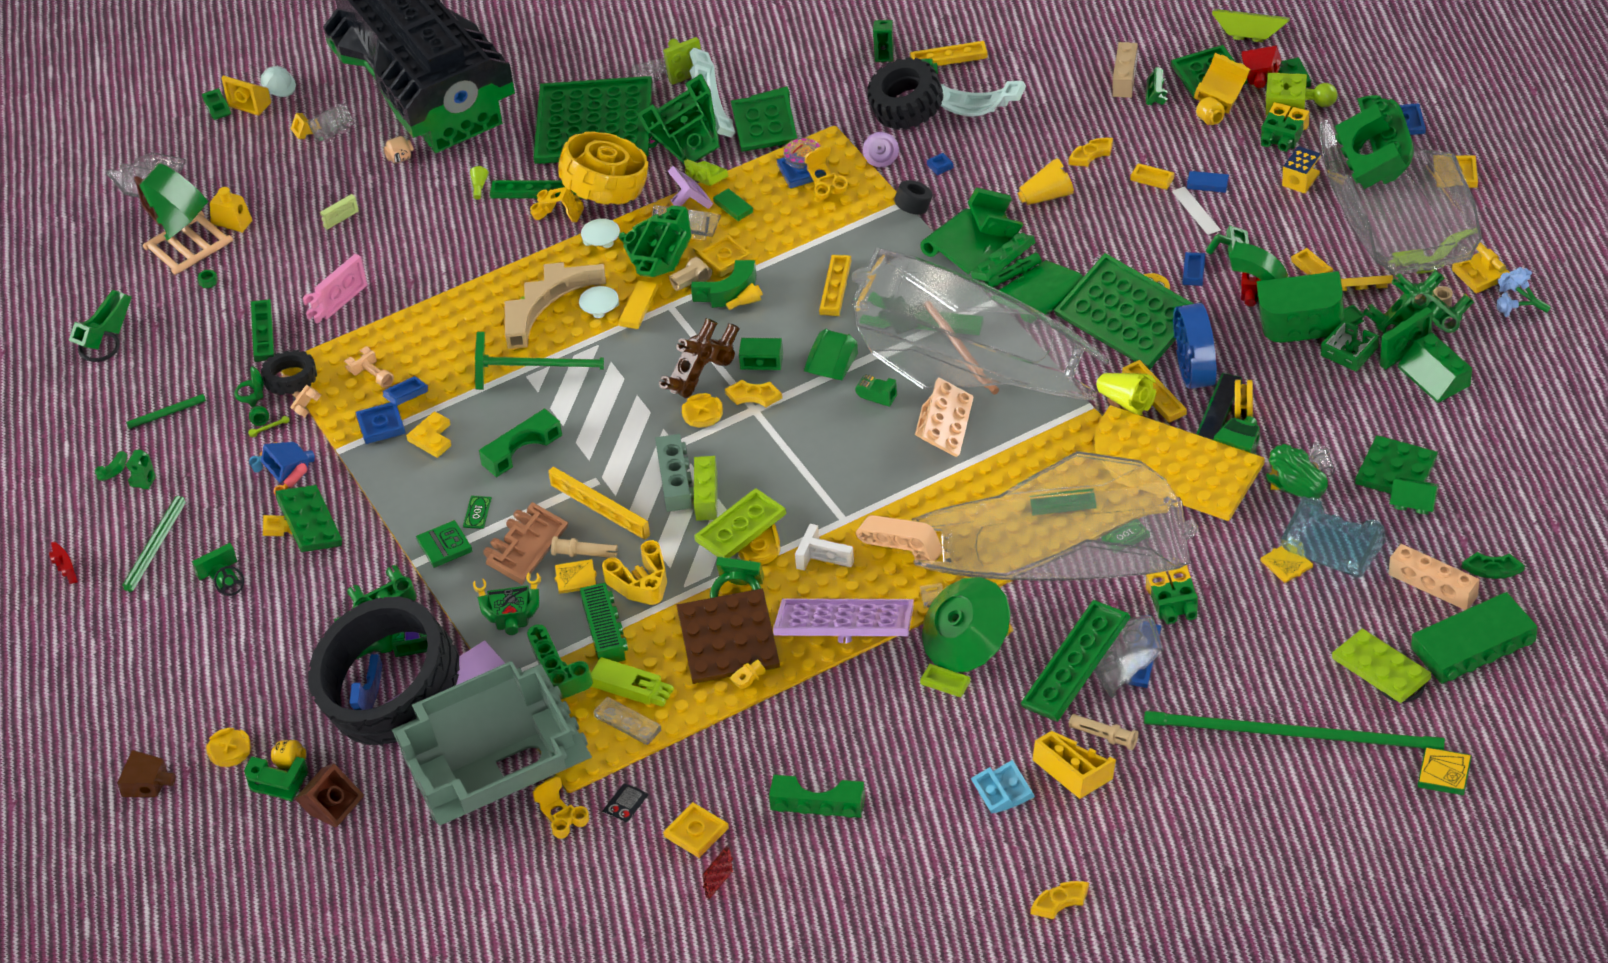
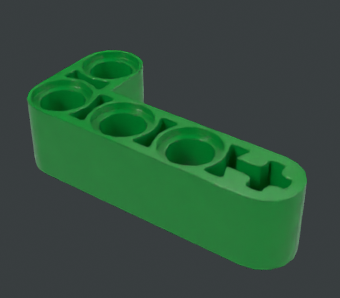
[527,624,593,699]

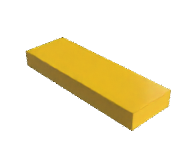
[619,280,658,329]

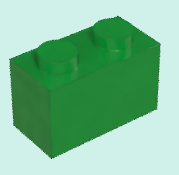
[739,338,783,370]
[1389,476,1439,515]

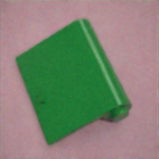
[920,208,1009,275]
[992,260,1083,324]

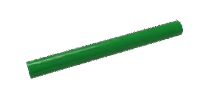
[126,394,206,429]

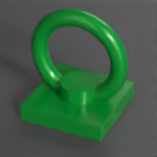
[710,557,764,598]

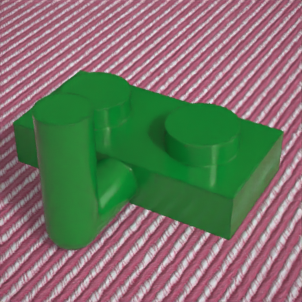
[1206,225,1249,257]

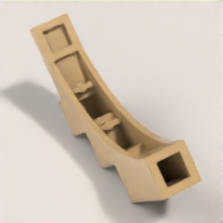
[505,262,606,349]

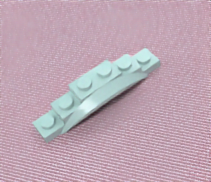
[689,47,735,137]
[941,81,1026,116]

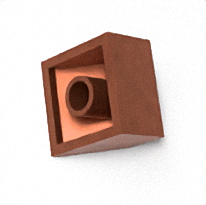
[295,763,365,828]

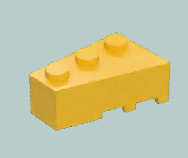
[1032,731,1116,799]

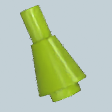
[470,166,489,200]

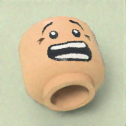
[384,136,413,164]

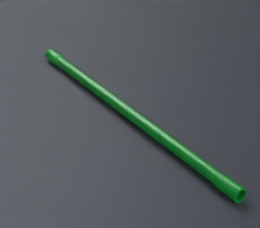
[1144,711,1445,750]

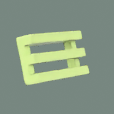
[320,194,359,230]

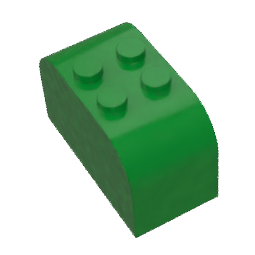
[1257,271,1345,343]

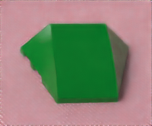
[139,163,209,240]

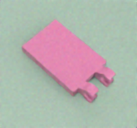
[303,254,367,324]

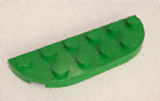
[1357,95,1414,184]

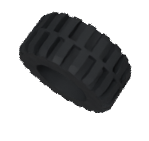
[867,57,944,130]

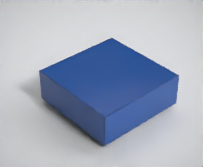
[927,153,954,175]

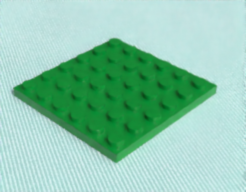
[533,76,653,164]

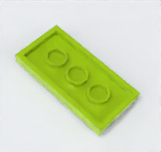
[694,488,786,558]
[1332,628,1431,703]

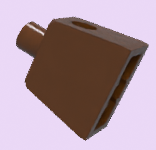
[117,750,176,797]

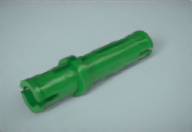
[985,252,1042,290]

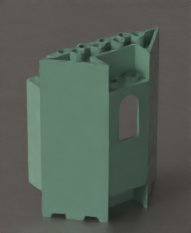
[392,661,592,826]

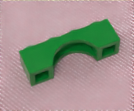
[479,408,562,478]
[769,774,865,818]

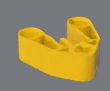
[602,540,667,605]

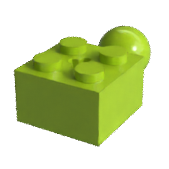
[1265,73,1338,117]

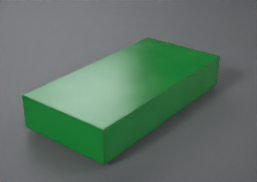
[713,188,753,221]

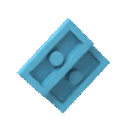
[971,760,1035,813]

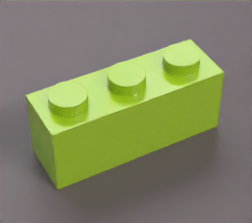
[694,456,717,521]

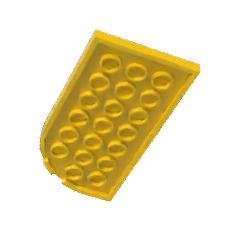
[1094,405,1265,521]

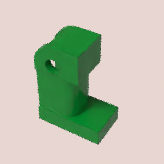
[244,756,308,802]

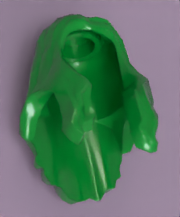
[1266,444,1328,502]

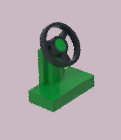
[192,543,244,596]

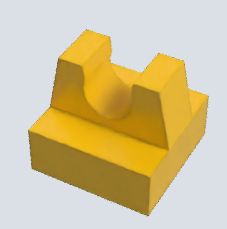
[290,113,316,139]

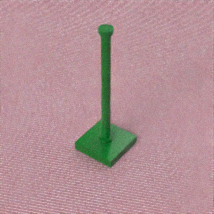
[475,332,604,390]

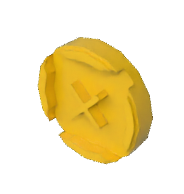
[682,393,723,428]
[206,728,252,767]

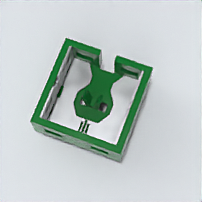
[1321,320,1379,372]

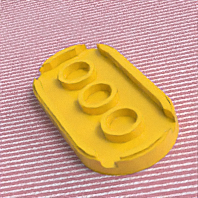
[738,524,780,565]

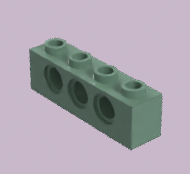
[655,434,694,512]

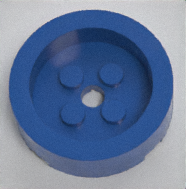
[1173,303,1217,389]

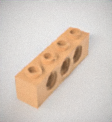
[1389,544,1480,610]

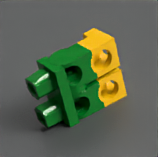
[1261,102,1310,152]
[1146,565,1198,625]

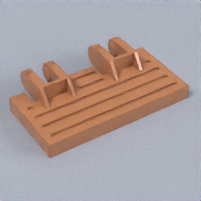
[483,502,568,585]

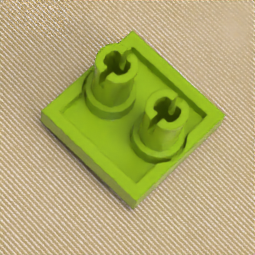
[663,37,701,85]

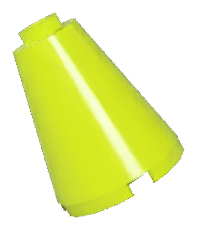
[1096,373,1156,415]

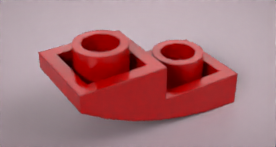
[49,542,78,584]

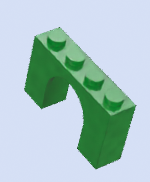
[1335,103,1407,190]

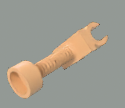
[344,346,394,388]
[281,375,321,418]

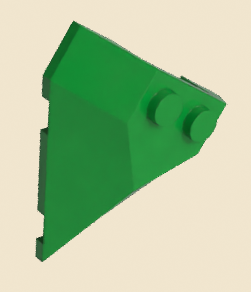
[618,205,692,277]

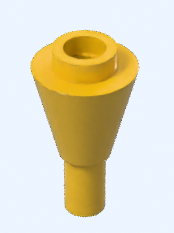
[726,283,763,311]

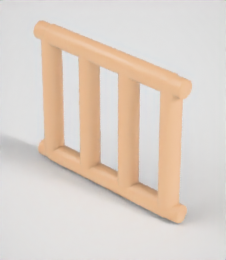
[143,211,233,275]

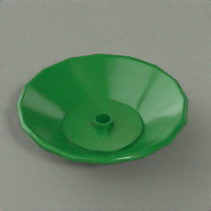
[922,577,1011,672]

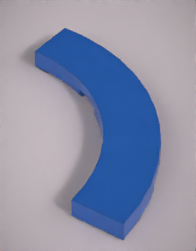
[349,654,383,710]

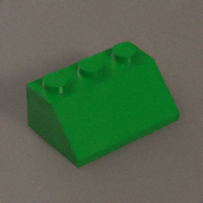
[1398,333,1472,403]

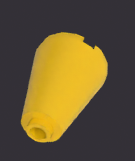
[1017,158,1074,205]

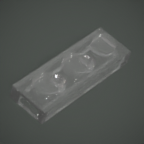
[594,697,661,745]

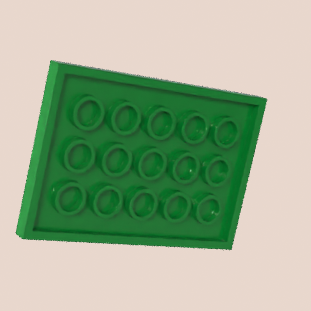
[1054,253,1194,370]

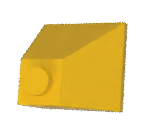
[221,75,271,116]

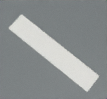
[1172,186,1221,235]

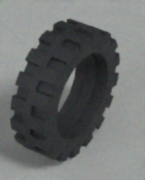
[261,350,317,395]

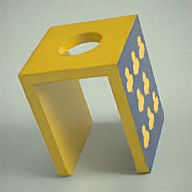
[1282,146,1321,194]

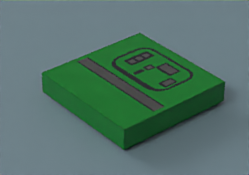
[416,520,473,568]

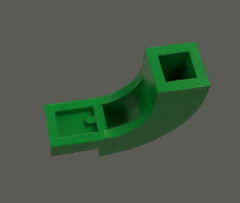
[1229,242,1288,281]
[691,260,757,308]

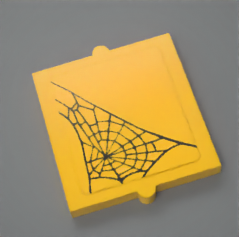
[1260,542,1313,583]
[555,559,597,594]

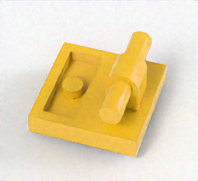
[1452,242,1510,294]

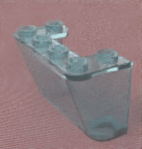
[1281,496,1386,578]

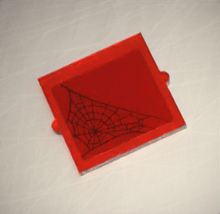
[702,846,733,899]

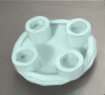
[581,219,620,248]
[579,286,619,318]

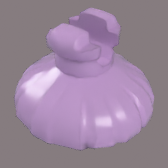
[863,132,899,168]

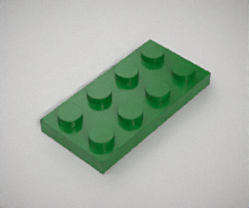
[276,485,342,552]

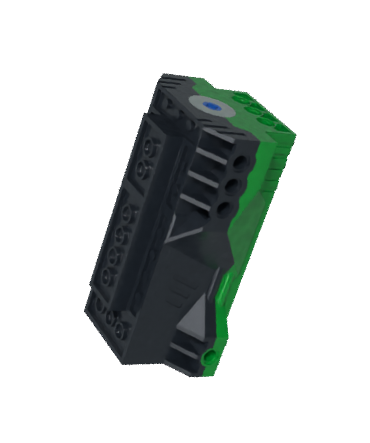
[323,0,515,154]

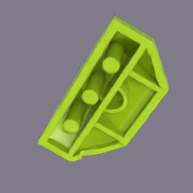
[1212,9,1290,42]

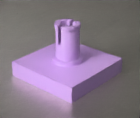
[668,166,714,209]

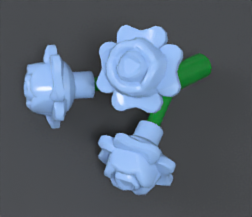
[1497,267,1551,317]

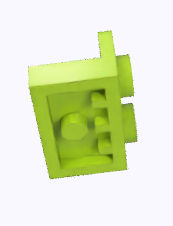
[684,159,728,186]

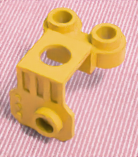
[804,146,848,200]
[530,187,584,223]
[532,776,589,839]

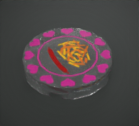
[783,138,821,169]

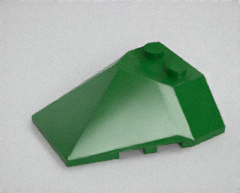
[637,74,720,165]

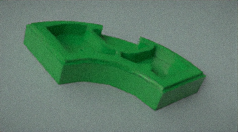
[1461,552,1525,579]

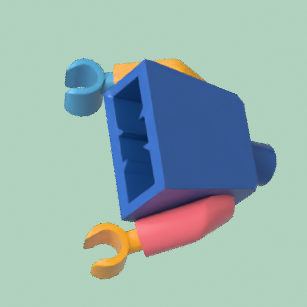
[249,442,315,497]

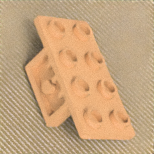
[915,378,974,457]

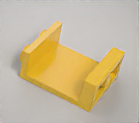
[1194,53,1250,114]

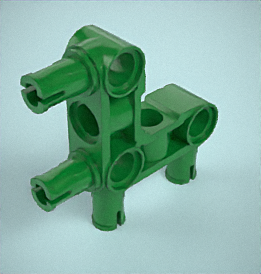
[1363,269,1475,334]
[334,565,417,660]

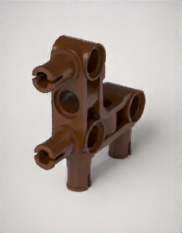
[659,318,740,398]

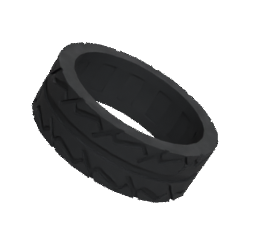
[308,596,460,745]

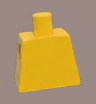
[210,187,253,233]

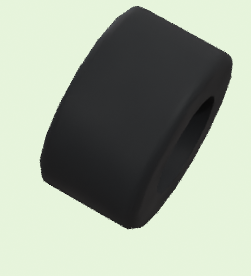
[894,180,933,215]

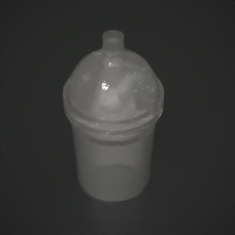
[1309,442,1335,478]

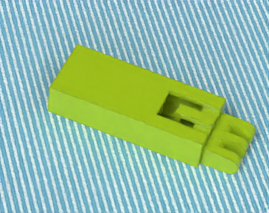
[591,657,674,706]

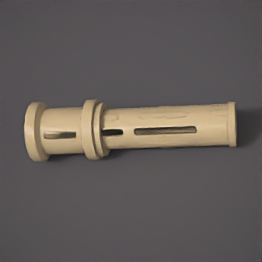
[551,536,618,558]
[1069,714,1138,750]

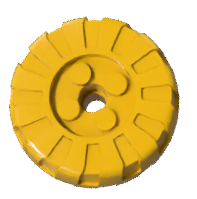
[558,132,648,205]

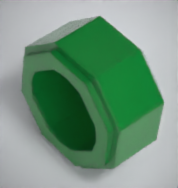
[198,270,218,288]

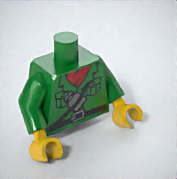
[473,573,541,635]

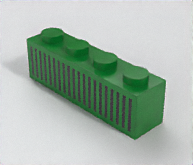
[580,583,628,662]

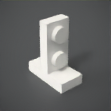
[795,524,854,571]

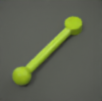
[248,416,289,437]

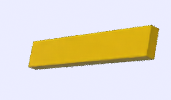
[548,466,650,540]

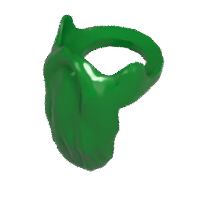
[234,366,264,407]

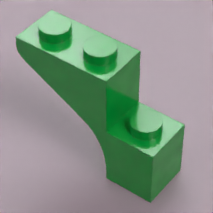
[68,290,132,350]

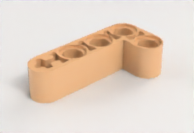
[856,515,943,568]

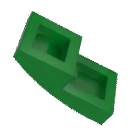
[201,88,232,120]

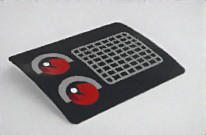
[602,783,649,823]

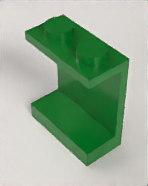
[967,187,1023,239]

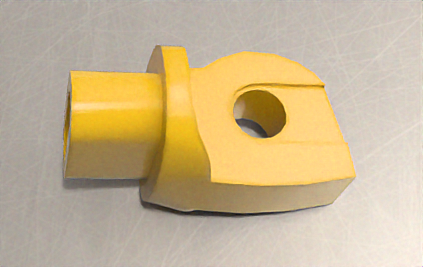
[730,659,766,689]

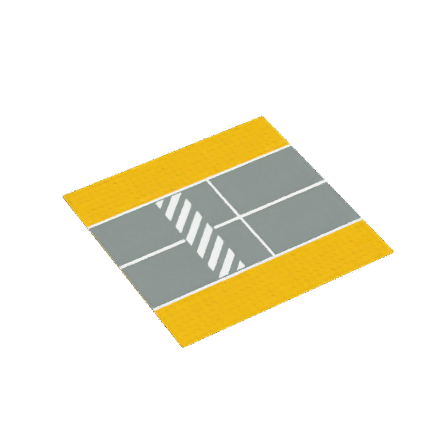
[281,126,1175,793]

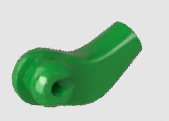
[95,451,128,481]

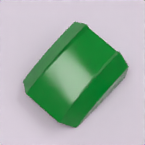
[804,328,858,381]

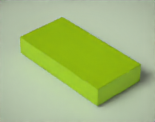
[920,664,970,698]

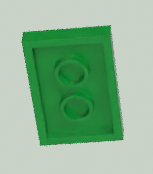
[1380,307,1433,370]

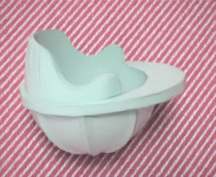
[261,65,296,97]

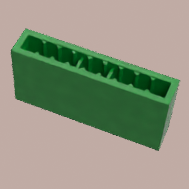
[1411,592,1538,684]

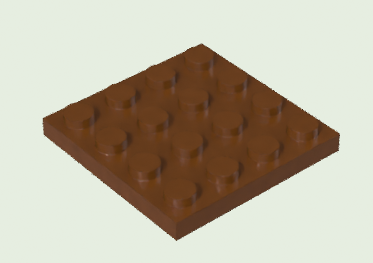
[676,588,780,684]

